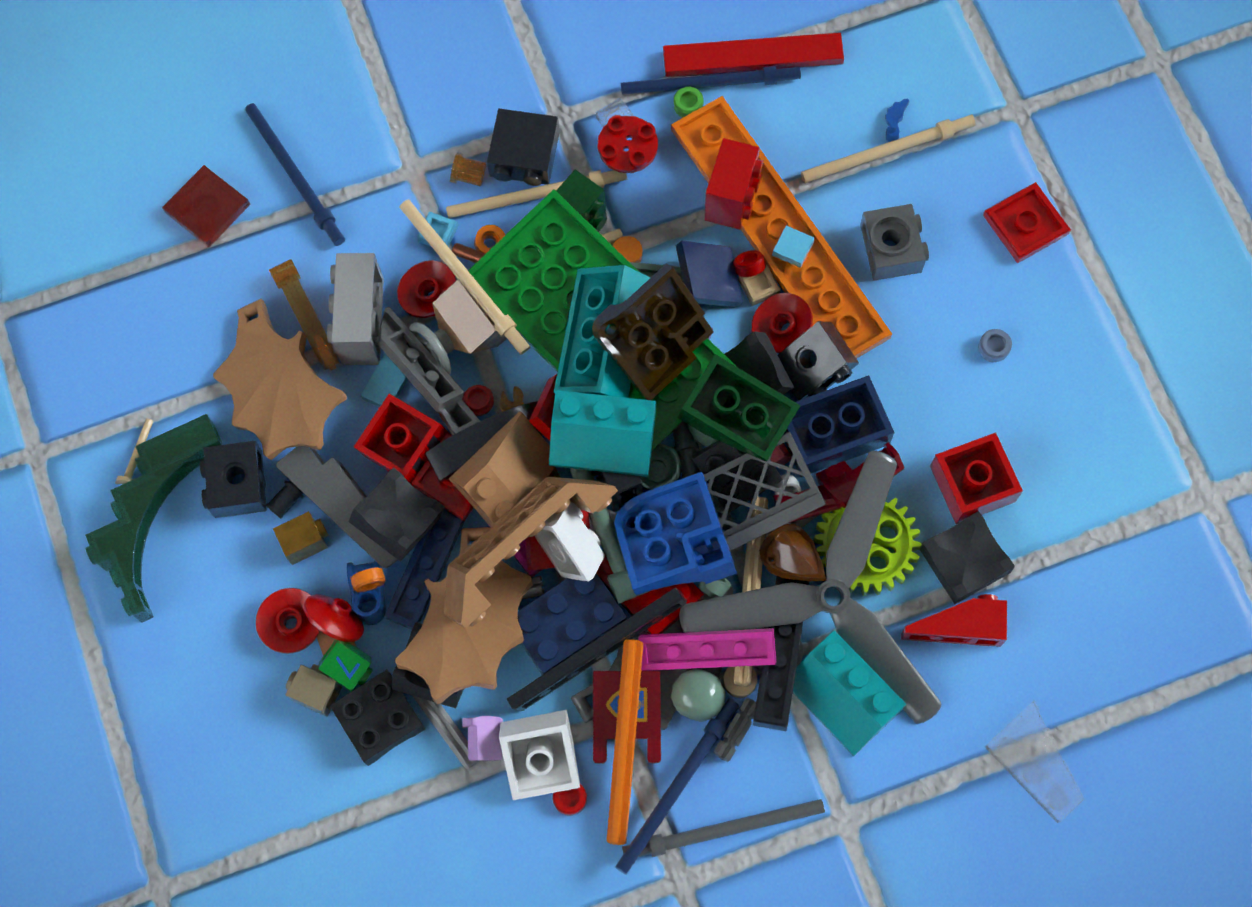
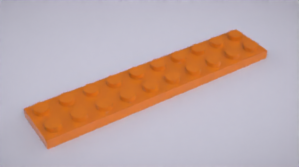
[671,96,892,359]

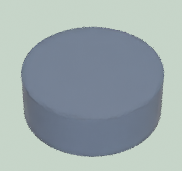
[978,329,1012,362]

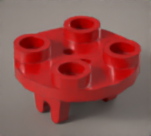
[597,115,658,173]

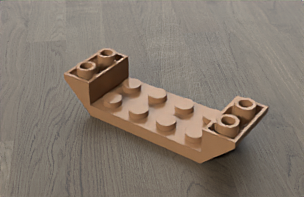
[443,477,618,628]

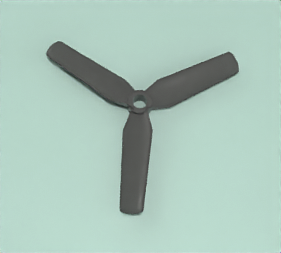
[679,451,942,724]

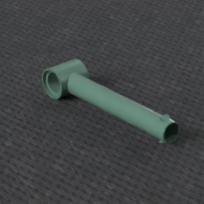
[570,468,650,604]

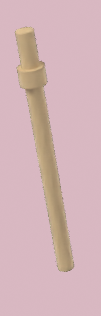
[801,114,976,183]
[446,170,627,219]
[399,199,530,355]

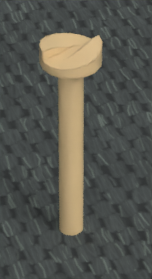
[115,418,154,489]

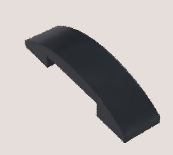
[425,401,543,482]

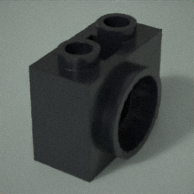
[778,321,859,401]
[199,441,267,518]

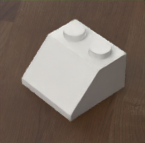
[535,502,605,582]
[499,710,580,800]

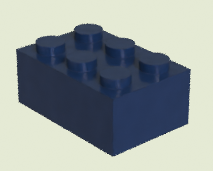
[783,375,895,477]
[518,573,627,675]

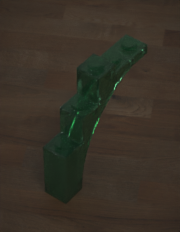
[85,414,223,623]

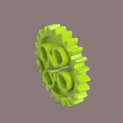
[813,498,922,596]

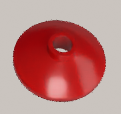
[397,260,457,318]
[752,293,813,353]
[256,588,320,654]
[303,594,364,642]

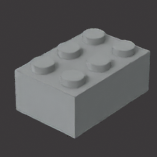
[327,253,384,365]

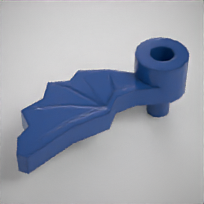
[885,98,909,142]

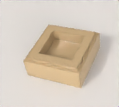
[738,265,780,306]

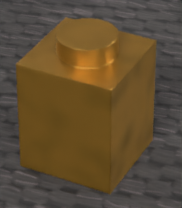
[273,511,329,565]

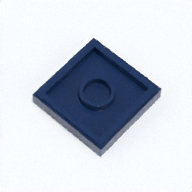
[675,241,743,307]

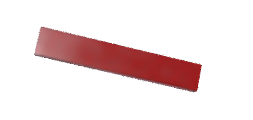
[663,33,844,77]

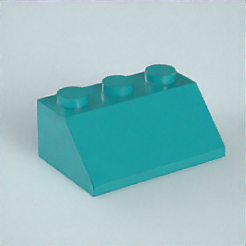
[549,390,656,477]
[793,630,906,756]

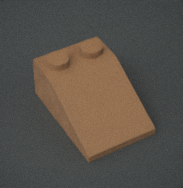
[449,411,555,526]

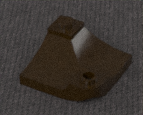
[592,263,714,400]

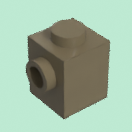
[286,664,342,717]

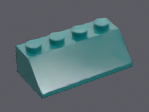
[554,265,651,398]

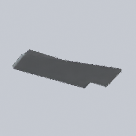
[378,307,480,435]
[276,446,398,568]

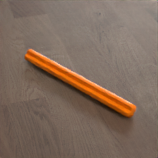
[607,639,643,845]

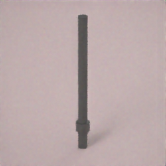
[622,799,825,857]

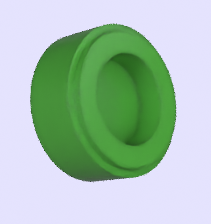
[674,87,704,117]

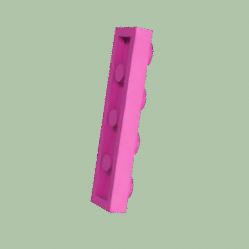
[638,628,776,671]

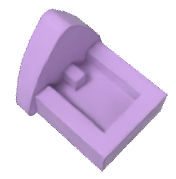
[462,716,503,761]

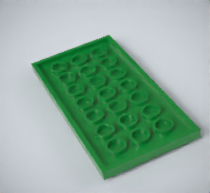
[468,189,737,453]

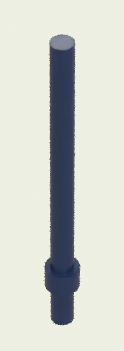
[621,66,801,95]
[245,103,345,246]
[615,699,739,875]

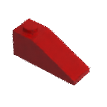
[901,594,1007,647]

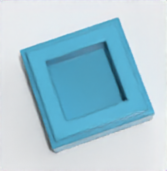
[417,211,458,247]
[772,225,814,268]

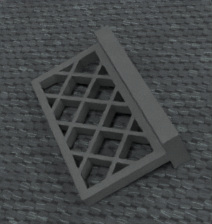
[704,432,826,551]

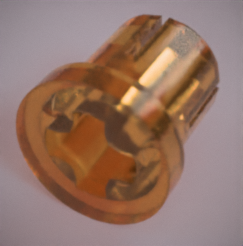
[450,152,486,186]

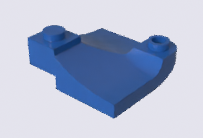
[614,472,737,595]

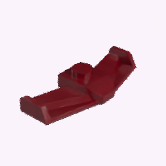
[773,442,905,523]

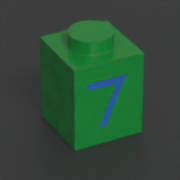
[318,639,373,691]

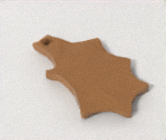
[213,299,347,460]
[395,527,533,705]

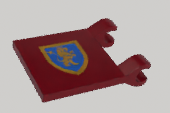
[593,671,661,763]

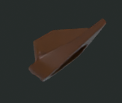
[759,524,826,581]

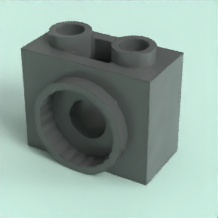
[860,204,929,281]

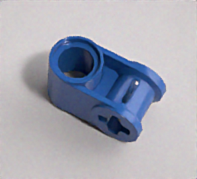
[347,560,386,625]

